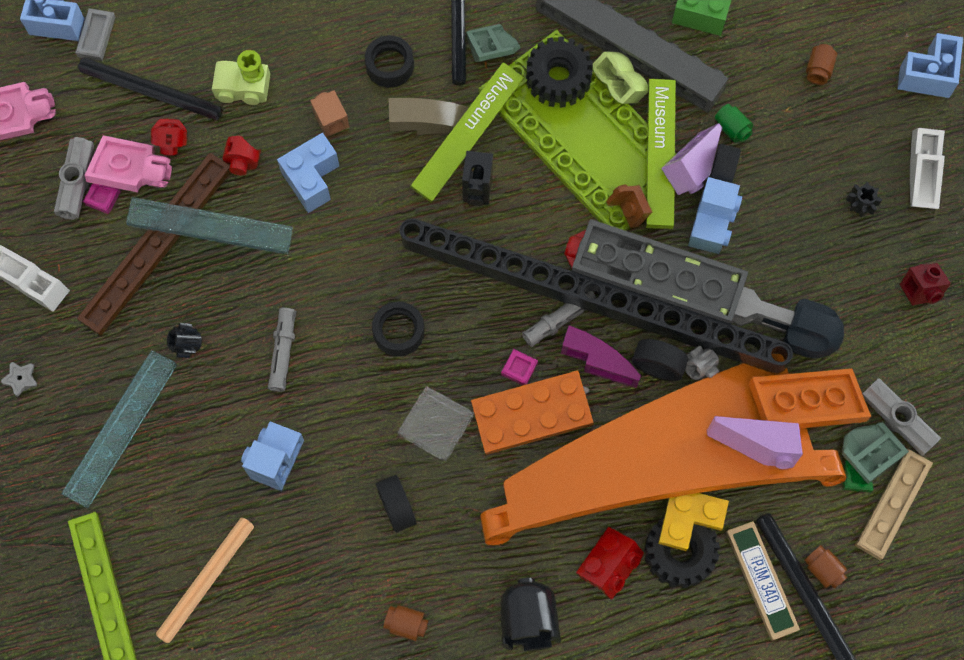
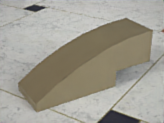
[388,98,468,135]

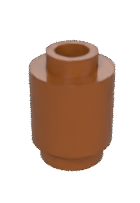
[806,44,837,85]
[804,545,848,589]
[383,605,429,641]

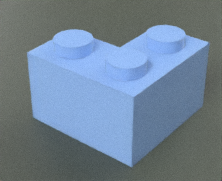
[20,0,85,41]
[898,33,963,98]
[277,133,339,213]
[688,177,742,254]
[241,421,304,491]

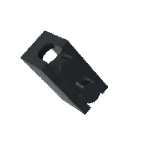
[462,151,493,206]

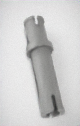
[522,291,597,347]
[267,308,297,392]

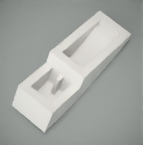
[910,128,945,209]
[0,245,70,312]

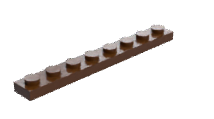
[77,153,231,336]

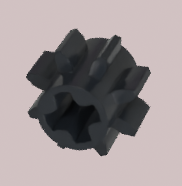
[846,182,882,217]
[167,323,202,358]

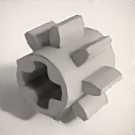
[685,346,719,380]

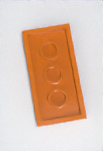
[748,368,871,429]
[471,370,594,455]

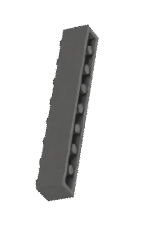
[536,0,728,113]

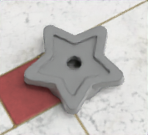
[1,362,37,397]

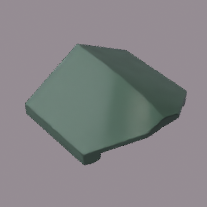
[466,24,521,62]
[842,423,909,483]

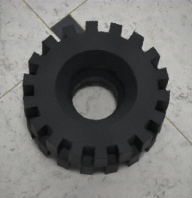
[526,37,593,108]
[644,517,720,589]

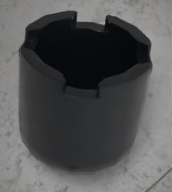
[500,578,561,651]

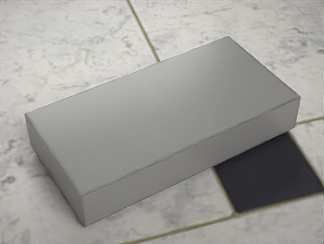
[75,8,115,61]

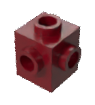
[899,263,951,305]

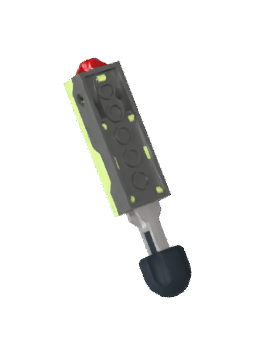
[564,219,844,358]

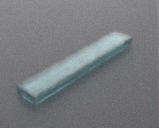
[126,197,293,255]
[61,350,177,509]

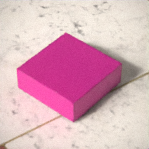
[83,183,121,214]
[501,349,538,385]

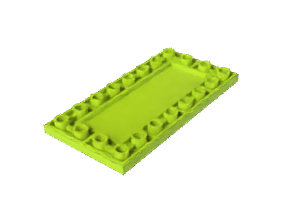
[478,29,677,231]

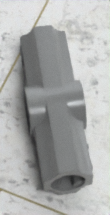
[54,137,94,220]
[863,378,941,456]

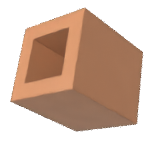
[310,90,349,137]

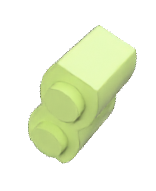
[593,52,648,104]
[212,61,271,105]

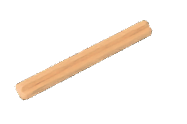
[156,517,254,643]

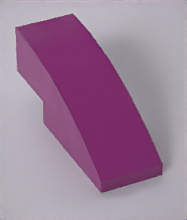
[561,326,641,388]

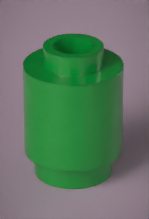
[714,104,753,143]

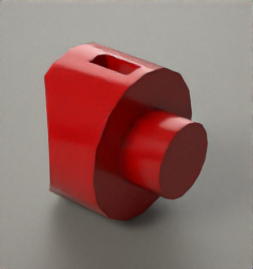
[151,119,187,155]
[222,136,261,176]

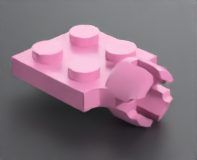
[0,82,56,140]
[85,135,172,193]

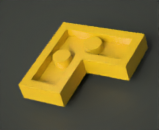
[658,493,729,551]

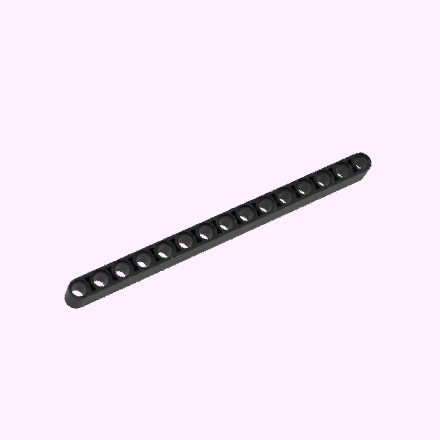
[400,218,793,373]

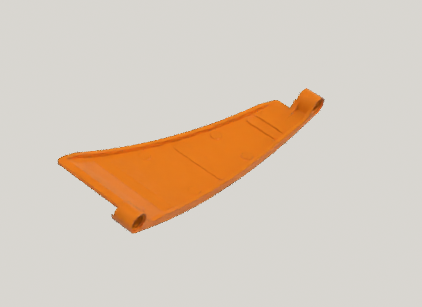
[480,354,846,546]

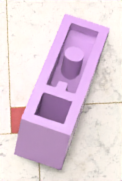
[661,123,722,195]
[707,416,803,469]

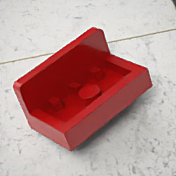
[576,527,644,599]

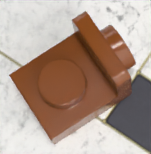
[606,184,653,228]

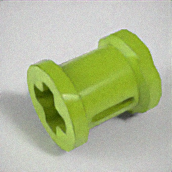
[237,50,265,83]

